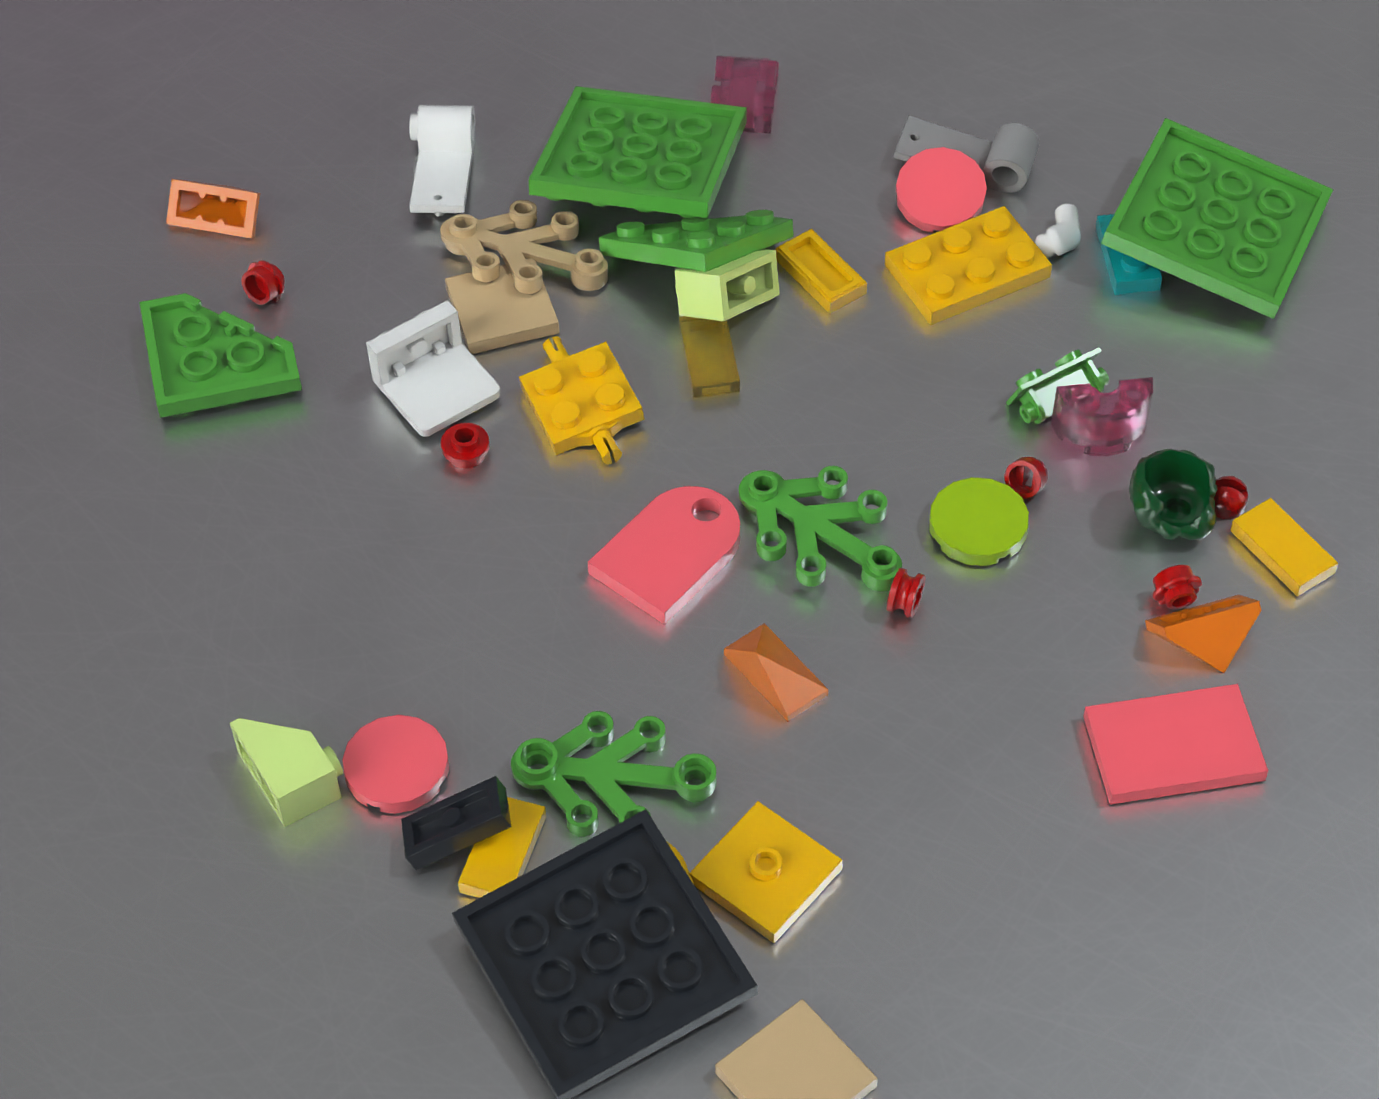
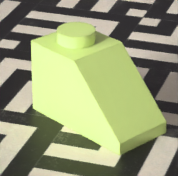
[675,249,780,321]
[230,718,343,827]

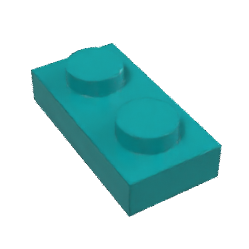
[1095,214,1162,295]

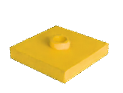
[689,801,843,944]

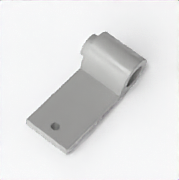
[893,116,1039,193]

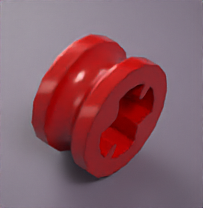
[887,568,926,619]

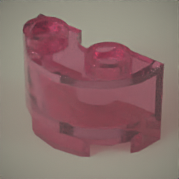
[711,55,779,134]
[1051,377,1153,457]

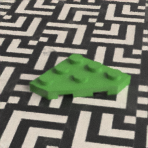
[599,210,794,272]
[139,293,302,418]

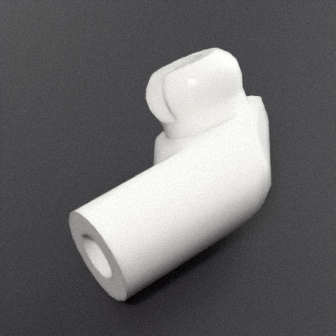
[1035,204,1081,258]

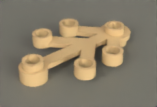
[440,200,608,294]

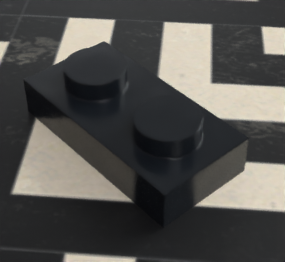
[401,776,512,870]

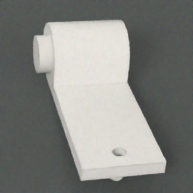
[409,105,475,216]

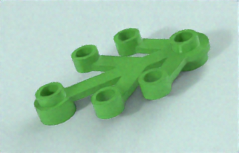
[739,466,902,592]
[511,711,717,837]

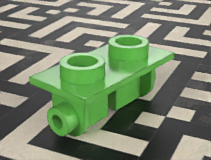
[1006,347,1109,424]

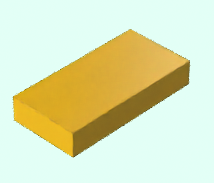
[775,228,867,314]
[1230,498,1338,597]
[458,797,546,898]

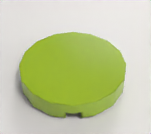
[929,477,1029,566]

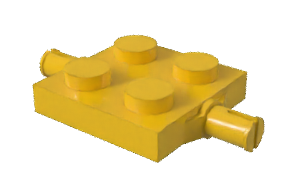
[519,336,645,464]

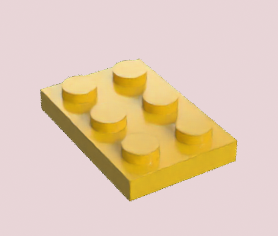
[885,206,1052,326]

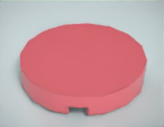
[896,147,987,233]
[342,715,450,814]

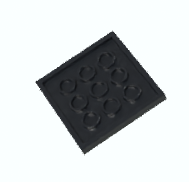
[452,809,758,1099]

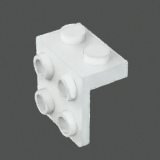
[366,300,500,436]

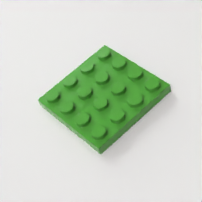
[529,86,747,218]
[1101,118,1333,319]

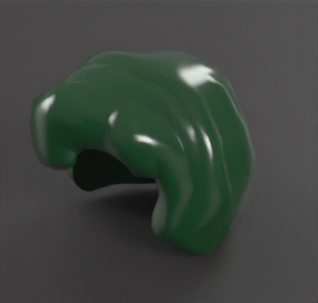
[1129,449,1218,540]

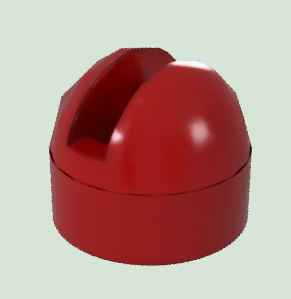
[1004,457,1048,499]
[1214,476,1248,520]

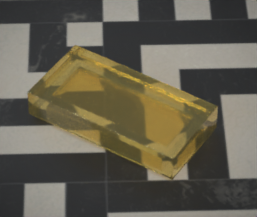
[679,316,740,398]

